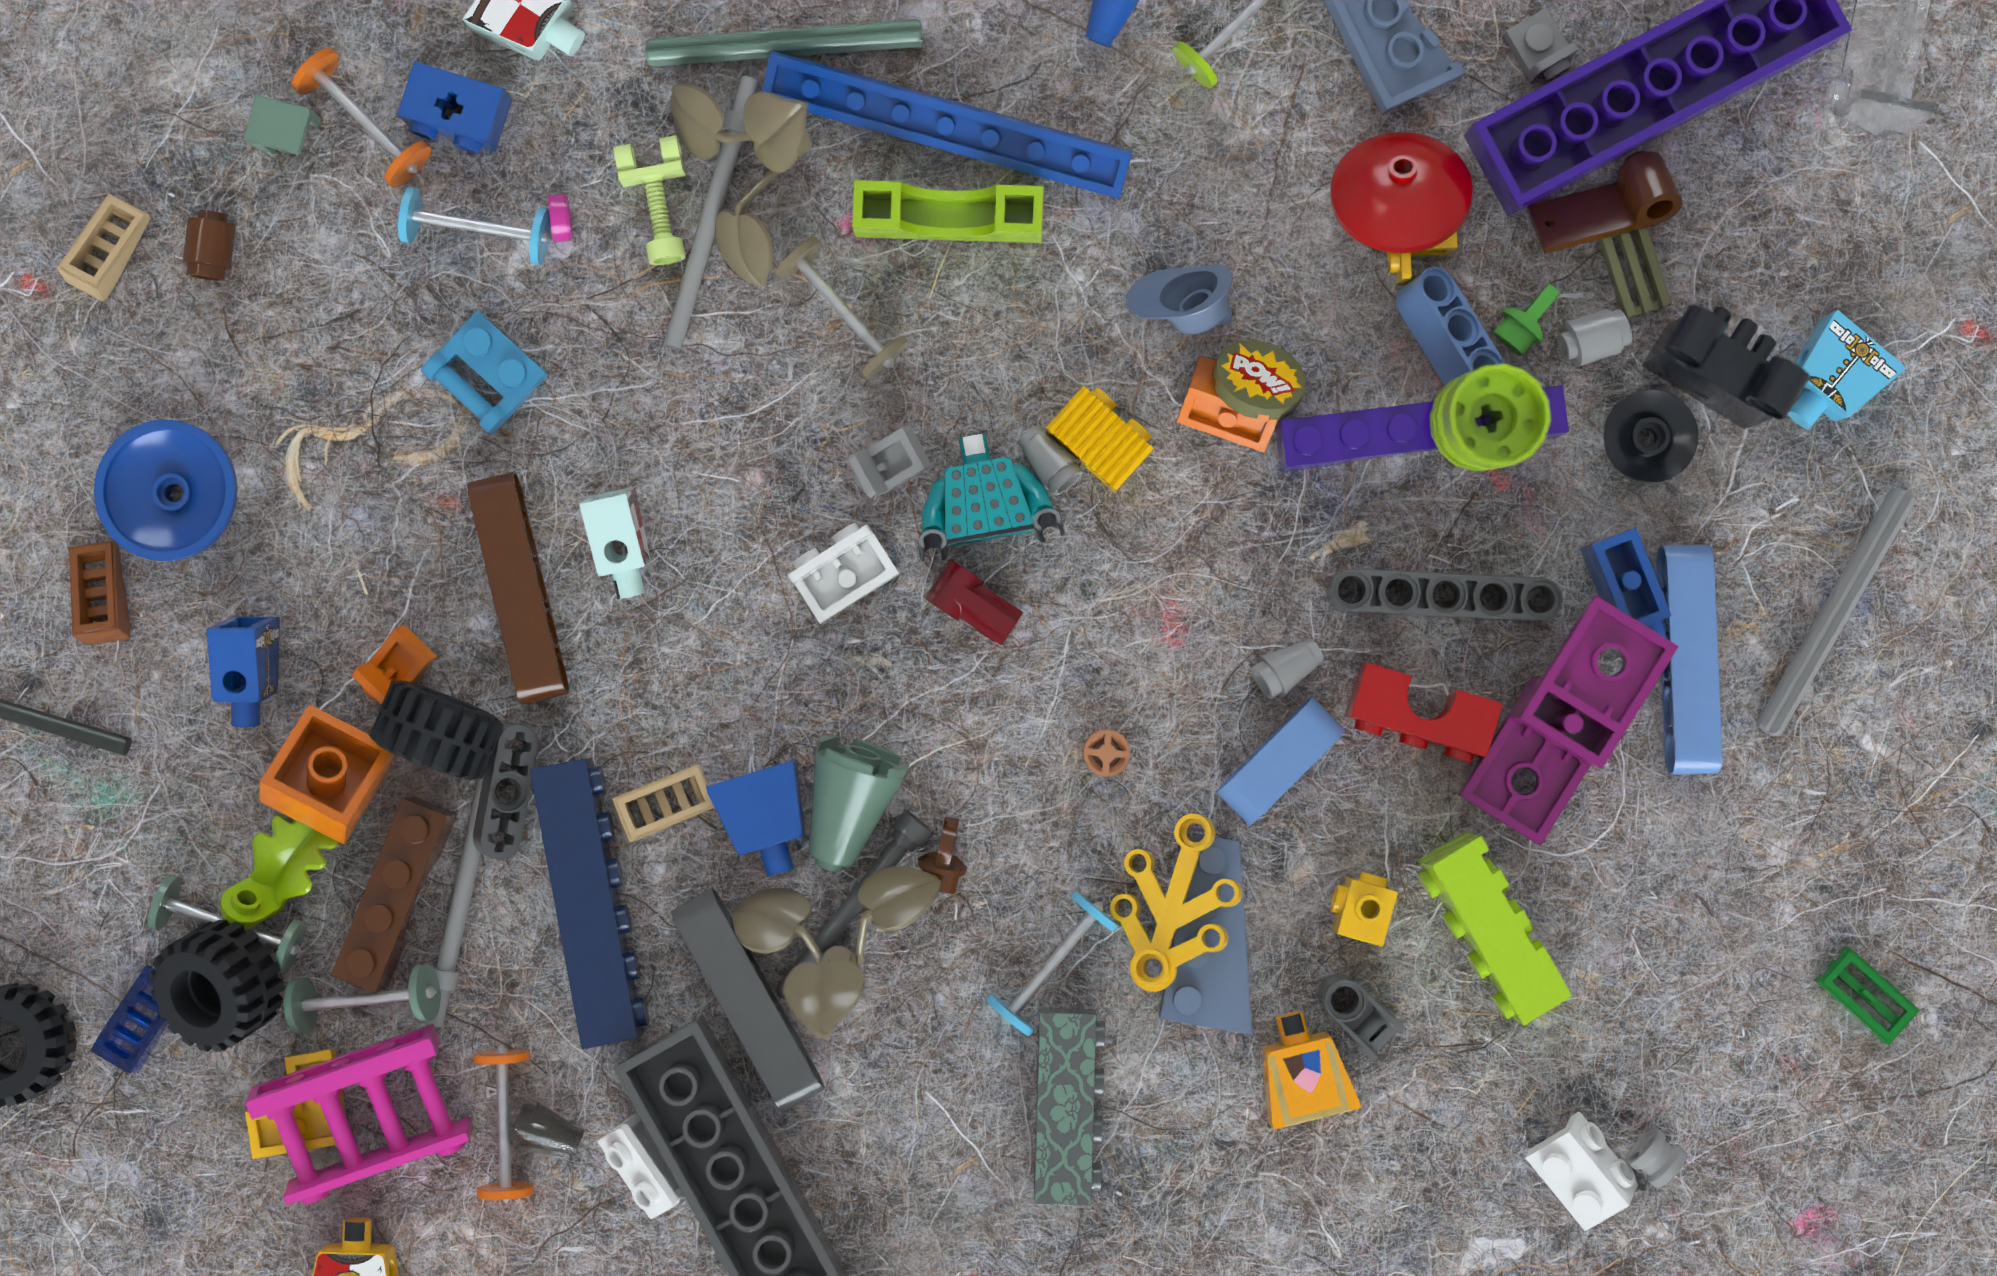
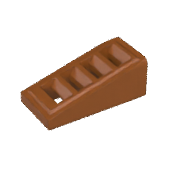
[69,540,130,645]

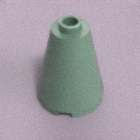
[809,735,909,872]

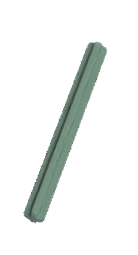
[645,19,923,67]

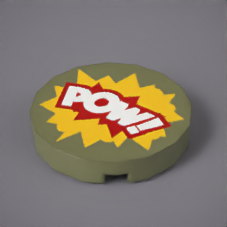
[1212,340,1306,420]

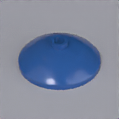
[94,420,238,561]

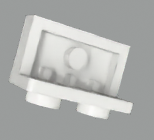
[788,523,899,624]
[597,1111,684,1220]
[1525,1112,1638,1231]

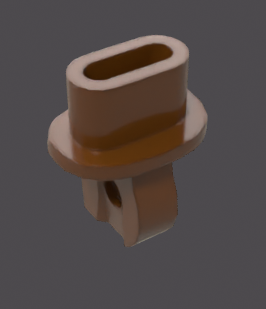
[918,817,967,894]

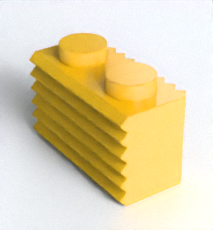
[1045,386,1154,493]

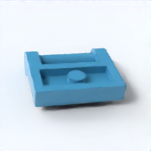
[421,310,548,435]

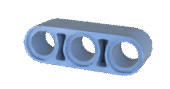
[1396,266,1504,386]
[1216,697,1345,826]

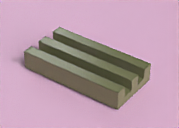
[1598,227,1672,319]

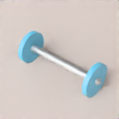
[398,186,553,265]
[986,890,1119,1036]

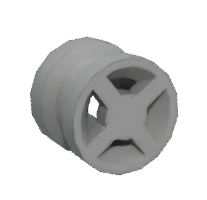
[1626,1127,1687,1188]

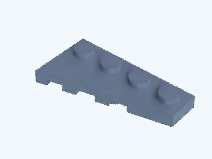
[1159,832,1253,1035]

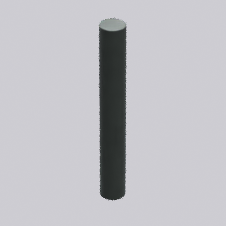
[0,699,132,755]

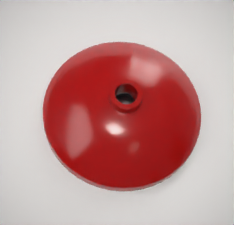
[1330,132,1473,253]

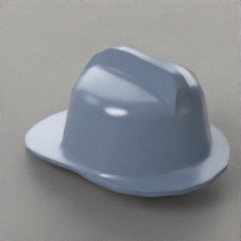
[1126,264,1233,335]

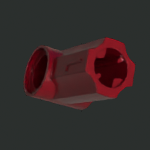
[924,559,1024,646]

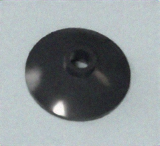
[1603,389,1698,483]

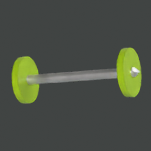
[1172,0,1268,89]

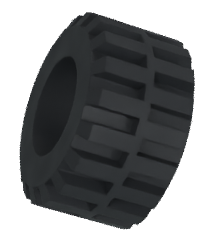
[369,681,504,780]
[150,919,284,1052]
[0,983,77,1107]

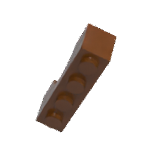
[331,797,458,993]

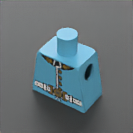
[1788,310,1907,429]

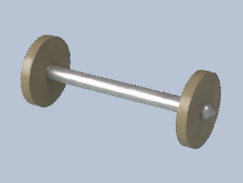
[774,237,909,380]

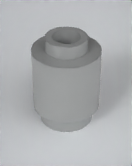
[1557,308,1632,367]

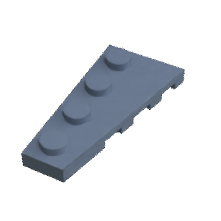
[1324,0,1467,115]

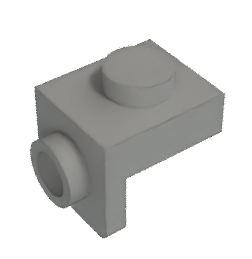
[848,425,932,498]

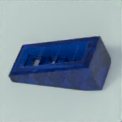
[90,965,168,1073]

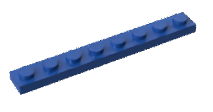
[762,51,1133,199]

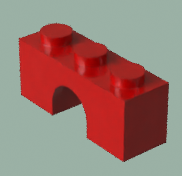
[1345,662,1503,764]

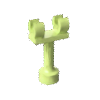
[614,135,686,265]

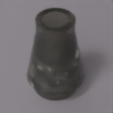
[510,1101,584,1156]

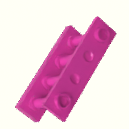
[245,1023,472,1206]

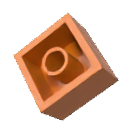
[259,704,393,845]

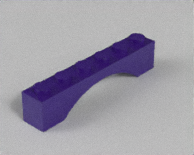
[1275,385,1569,472]

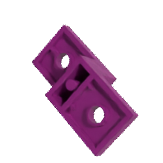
[1458,596,1679,846]

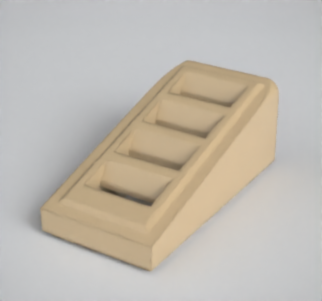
[57,193,151,302]
[610,764,715,845]

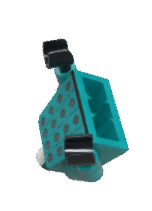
[918,434,1065,561]

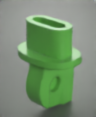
[1493,283,1560,356]

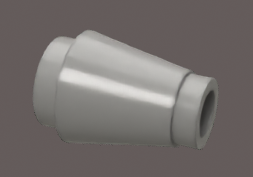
[1018,425,1083,496]
[1251,638,1324,699]

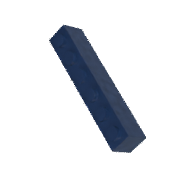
[530,758,649,1049]

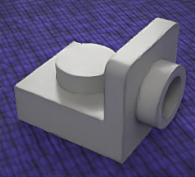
[1502,8,1580,83]

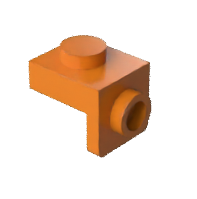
[352,625,437,705]

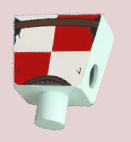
[463,0,585,61]
[579,486,650,599]

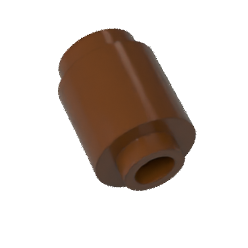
[182,210,236,281]

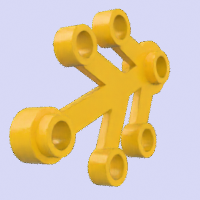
[1110,814,1243,992]

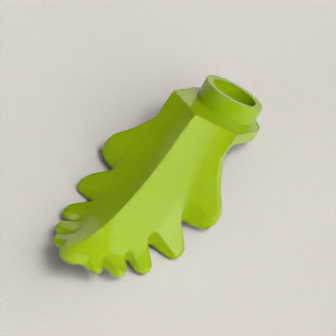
[219,814,338,930]

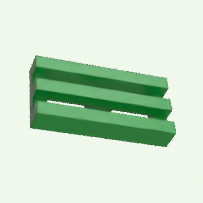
[1814,946,1920,1045]

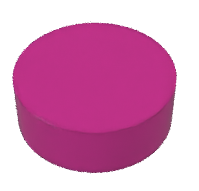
[548,194,573,242]

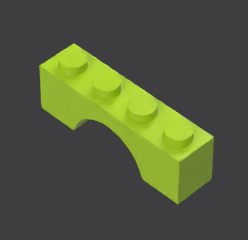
[852,180,1044,243]

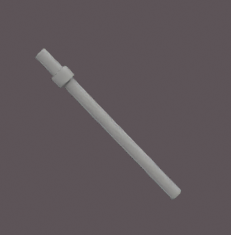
[664,76,759,349]
[424,776,484,1027]

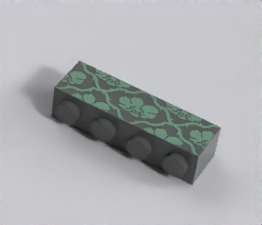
[1034,1007,1105,1205]

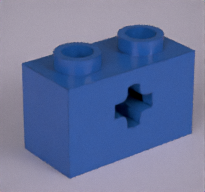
[397,61,512,154]

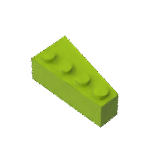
[1417,831,1572,1026]

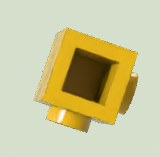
[1330,871,1398,947]

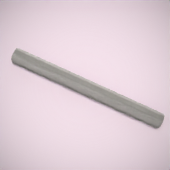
[1756,487,1916,736]

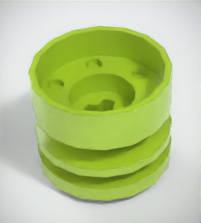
[1429,364,1551,472]

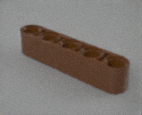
[467,471,569,705]

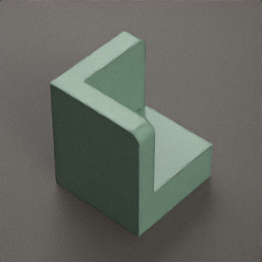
[244,95,321,155]

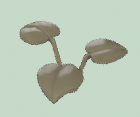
[671,83,810,287]
[731,866,942,1040]

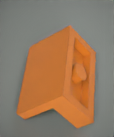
[1177,356,1278,453]

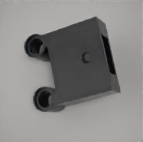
[1641,305,1810,429]

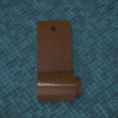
[1527,151,1683,254]

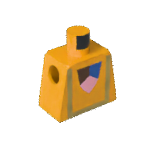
[1262,1011,1361,1130]

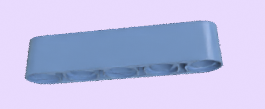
[1657,544,1722,775]

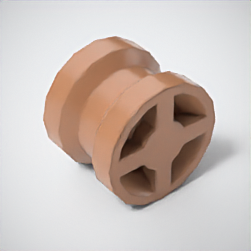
[1082,729,1131,777]

